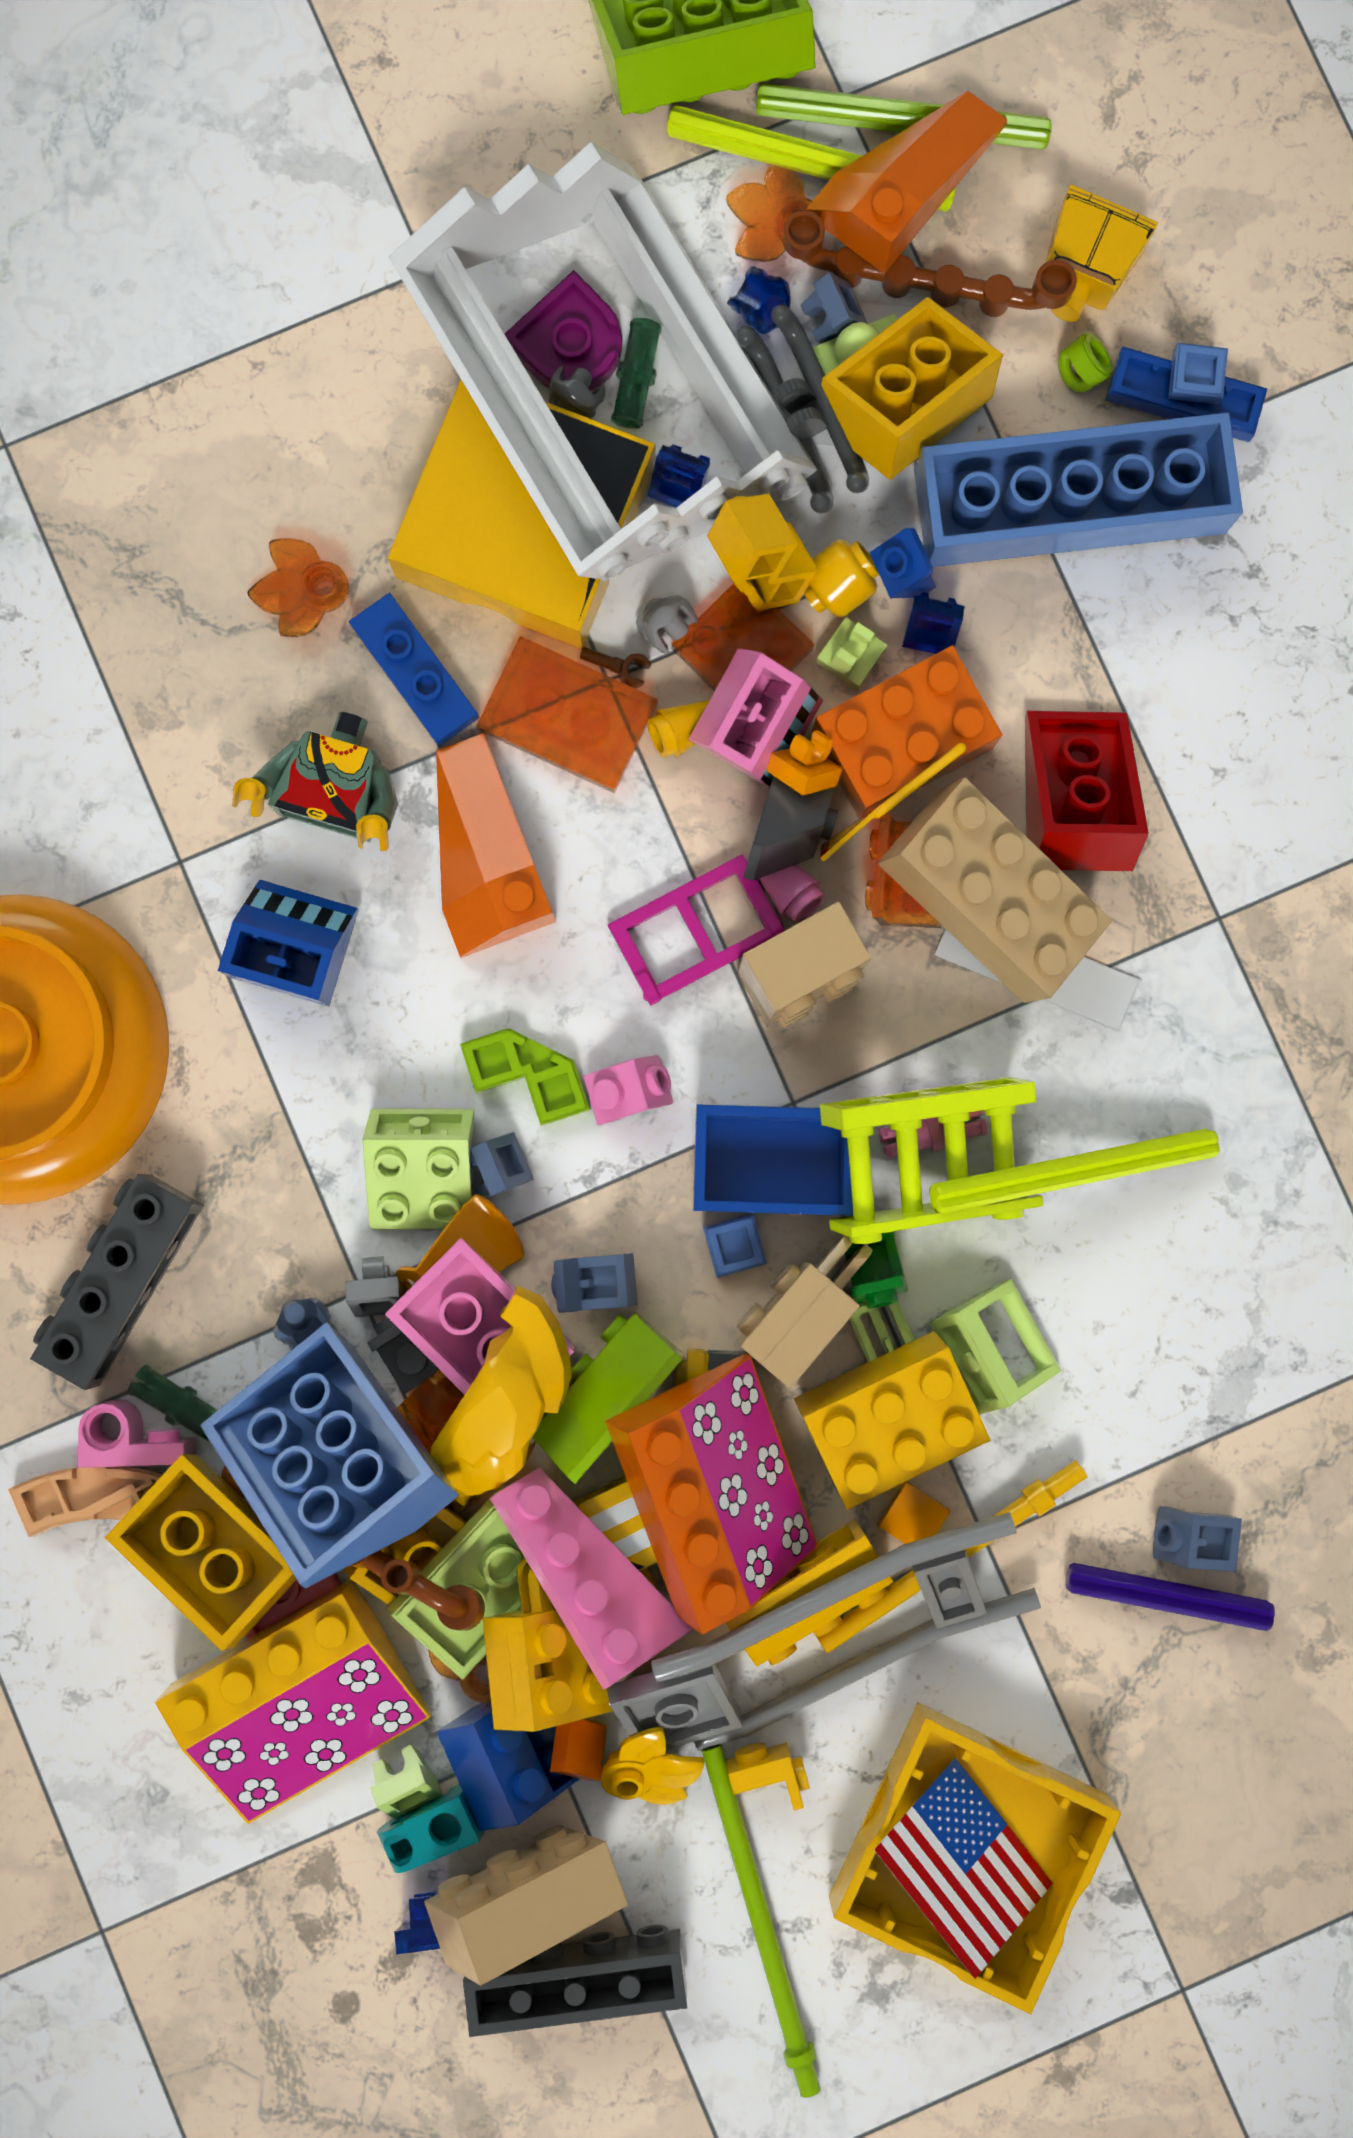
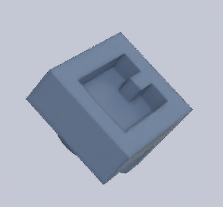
[1153,1506,1242,1572]

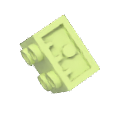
[362,1109,475,1229]

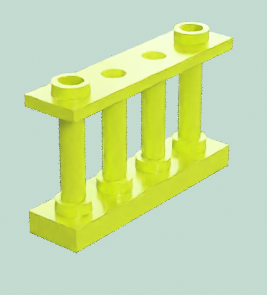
[820,1077,1043,1244]

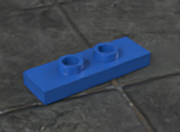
[1105,346,1268,442]
[348,592,480,747]

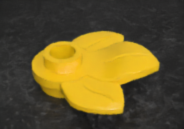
[601,1727,704,1805]

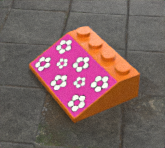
[605,1353,819,1635]

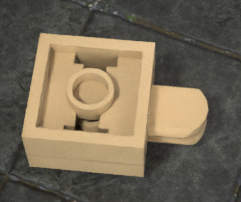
[736,1235,873,1389]

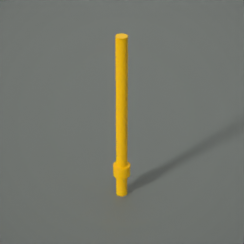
[817,1460,1088,1654]

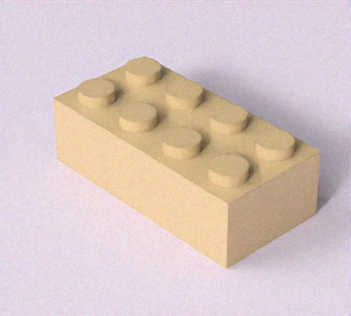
[877,777,1113,1003]

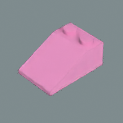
[385,1238,576,1395]

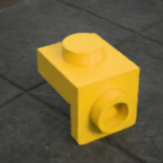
[726,1742,810,1811]

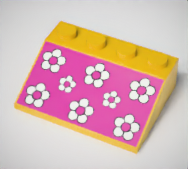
[155,1579,432,1824]

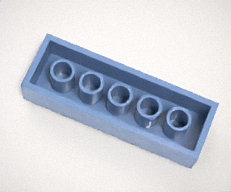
[914,413,1243,567]

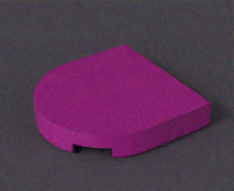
[504,270,622,391]

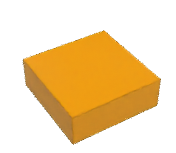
[877,1481,951,1544]

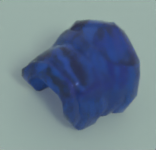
[727,266,791,334]

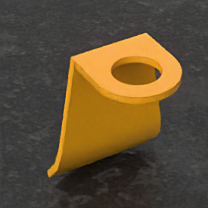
[396,1194,524,1292]

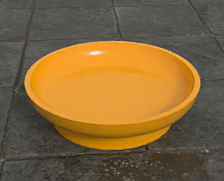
[0,894,169,1205]

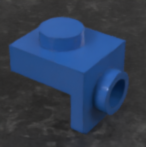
[869,528,936,599]

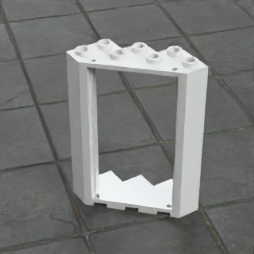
[388,142,817,581]

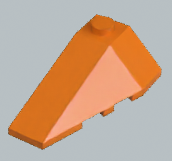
[806,91,1008,274]
[436,733,556,958]

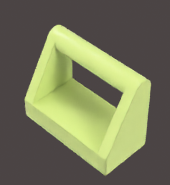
[929,1278,1061,1415]

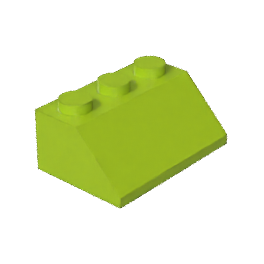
[532,1311,683,1484]

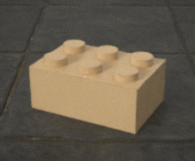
[738,901,871,1029]
[424,1825,628,1986]

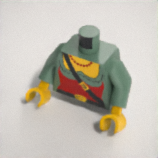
[232,712,398,851]

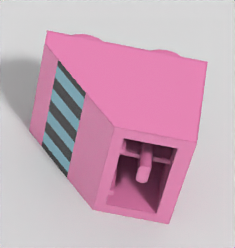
[688,648,823,789]

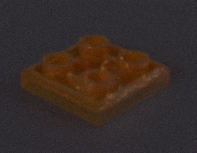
[671,583,815,692]

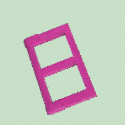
[608,854,785,1006]

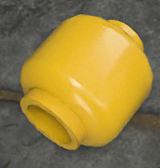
[804,540,879,617]

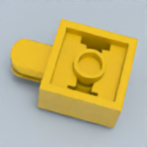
[482,1558,613,1732]

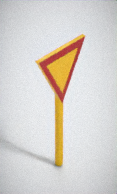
[820,743,966,862]

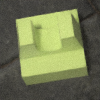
[816,617,888,691]
[370,1745,442,1819]

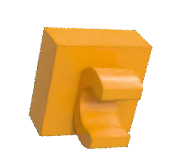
[766,730,843,796]

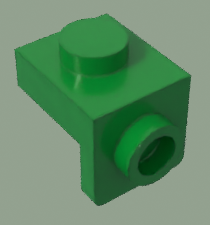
[844,1231,908,1309]

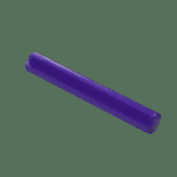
[1066,1563,1275,1631]

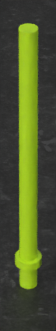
[701,1744,821,2098]

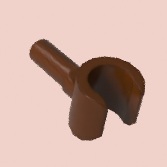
[580,647,651,689]

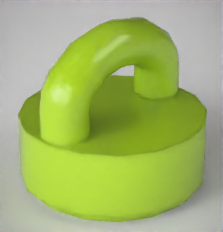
[1058,332,1113,393]

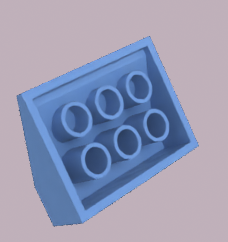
[200,1322,459,1588]

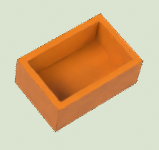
[812,645,1003,818]

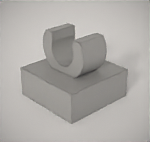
[346,1256,406,1317]

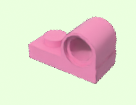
[77,1399,196,1468]

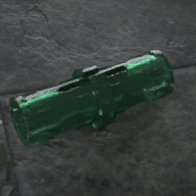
[611,318,662,429]
[127,1364,218,1446]

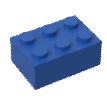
[693,1104,853,1216]

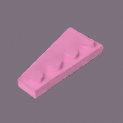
[490,1467,694,1690]

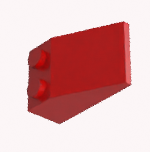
[1025,711,1149,871]

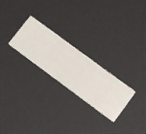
[935,929,1139,1031]

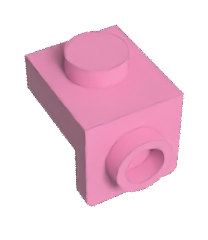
[583,1055,673,1125]

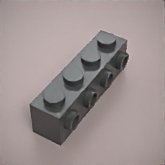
[30,1174,204,1390]
[463,1925,687,2037]

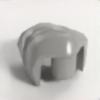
[636,595,698,653]

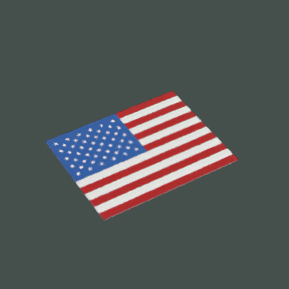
[874,1758,1053,1979]

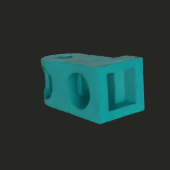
[377,1784,485,1873]

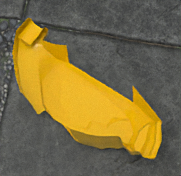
[430,1286,572,1511]

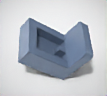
[551,1253,638,1313]

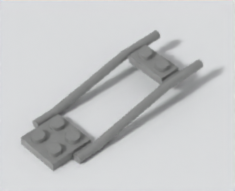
[607,1512,1041,1751]

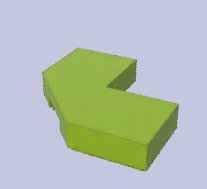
[460,1028,590,1126]

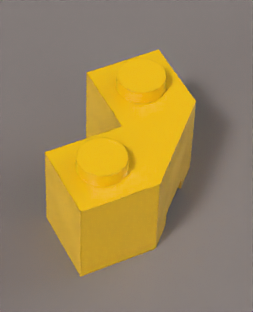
[707,493,819,611]

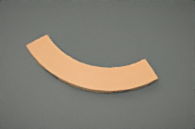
[8,1466,164,1537]

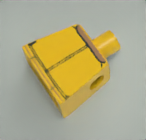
[1046,184,1159,322]

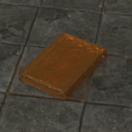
[476,636,658,794]

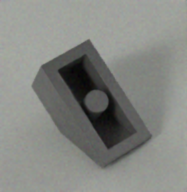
[743,776,838,881]

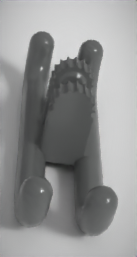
[736,305,869,513]

